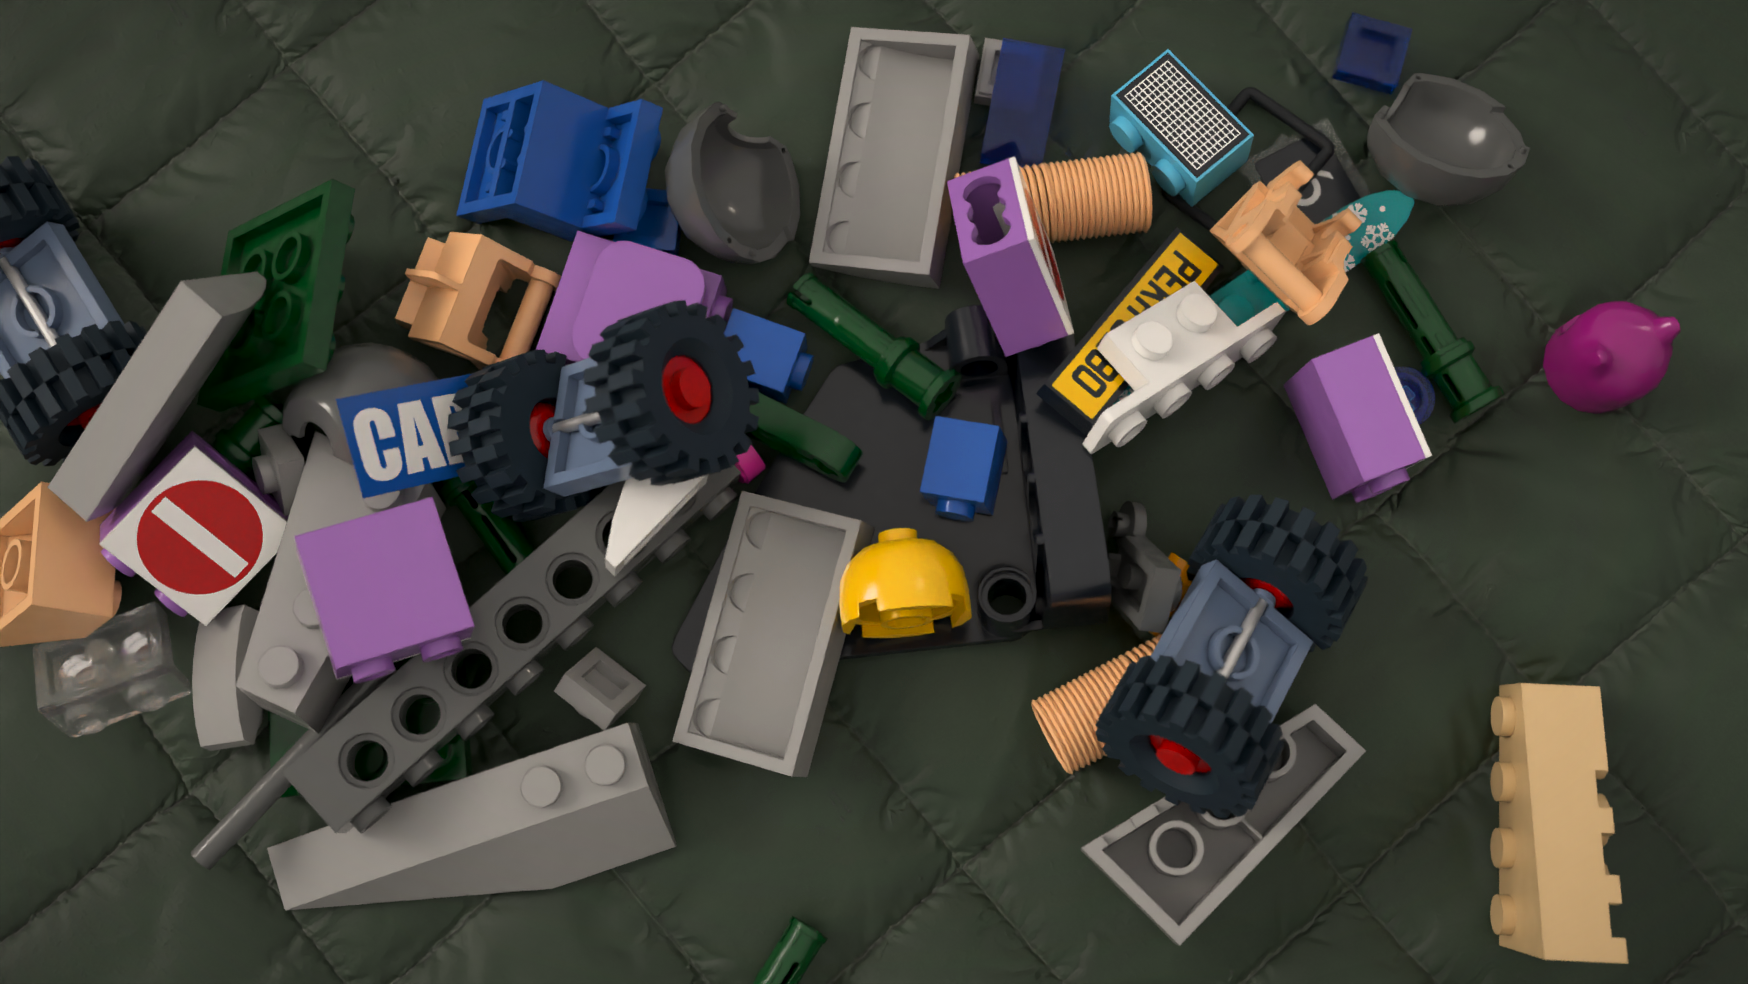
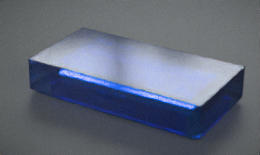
[979,37,1065,167]

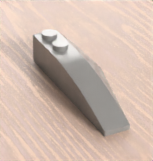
[267,722,677,911]

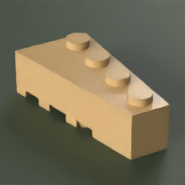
[1490,683,1628,964]

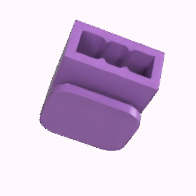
[536,231,733,366]

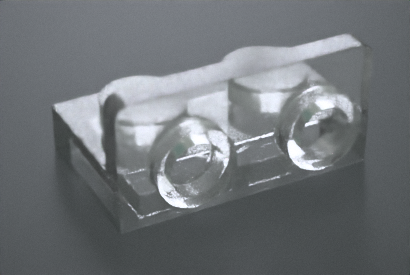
[33,601,191,738]

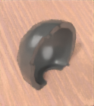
[1367,73,1530,207]
[665,102,800,264]
[282,342,439,465]

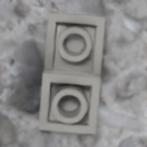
[192,604,264,751]

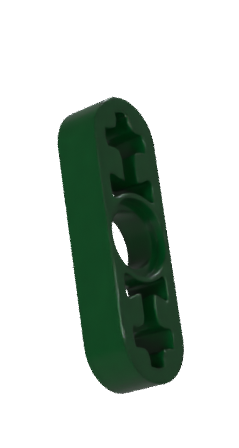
[744,393,863,482]

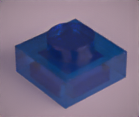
[1332,13,1412,94]

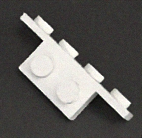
[1082,281,1286,454]

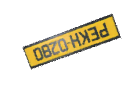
[1036,227,1224,436]

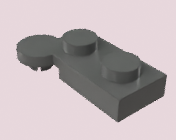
[1107,501,1182,633]

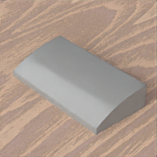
[809,27,979,289]
[48,272,267,522]
[672,491,875,777]

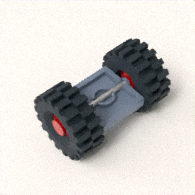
[0,156,147,466]
[448,300,760,522]
[1095,494,1368,818]

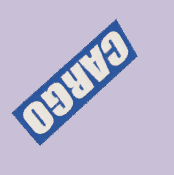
[336,374,471,499]

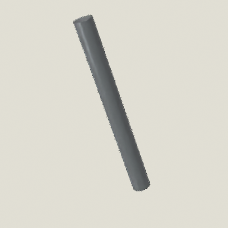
[191,670,396,870]

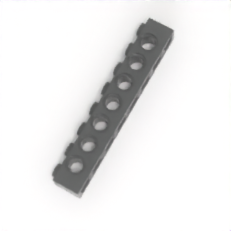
[281,465,741,834]

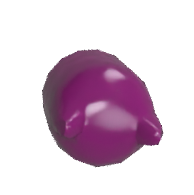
[1543,301,1681,414]

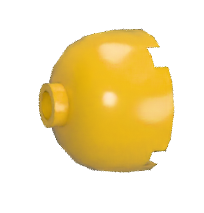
[839,528,972,638]

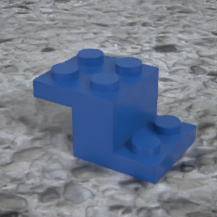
[456,80,663,242]

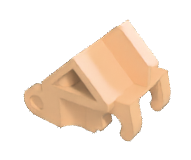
[1210,160,1362,325]
[395,232,561,370]

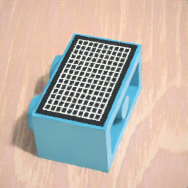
[1109,49,1254,207]

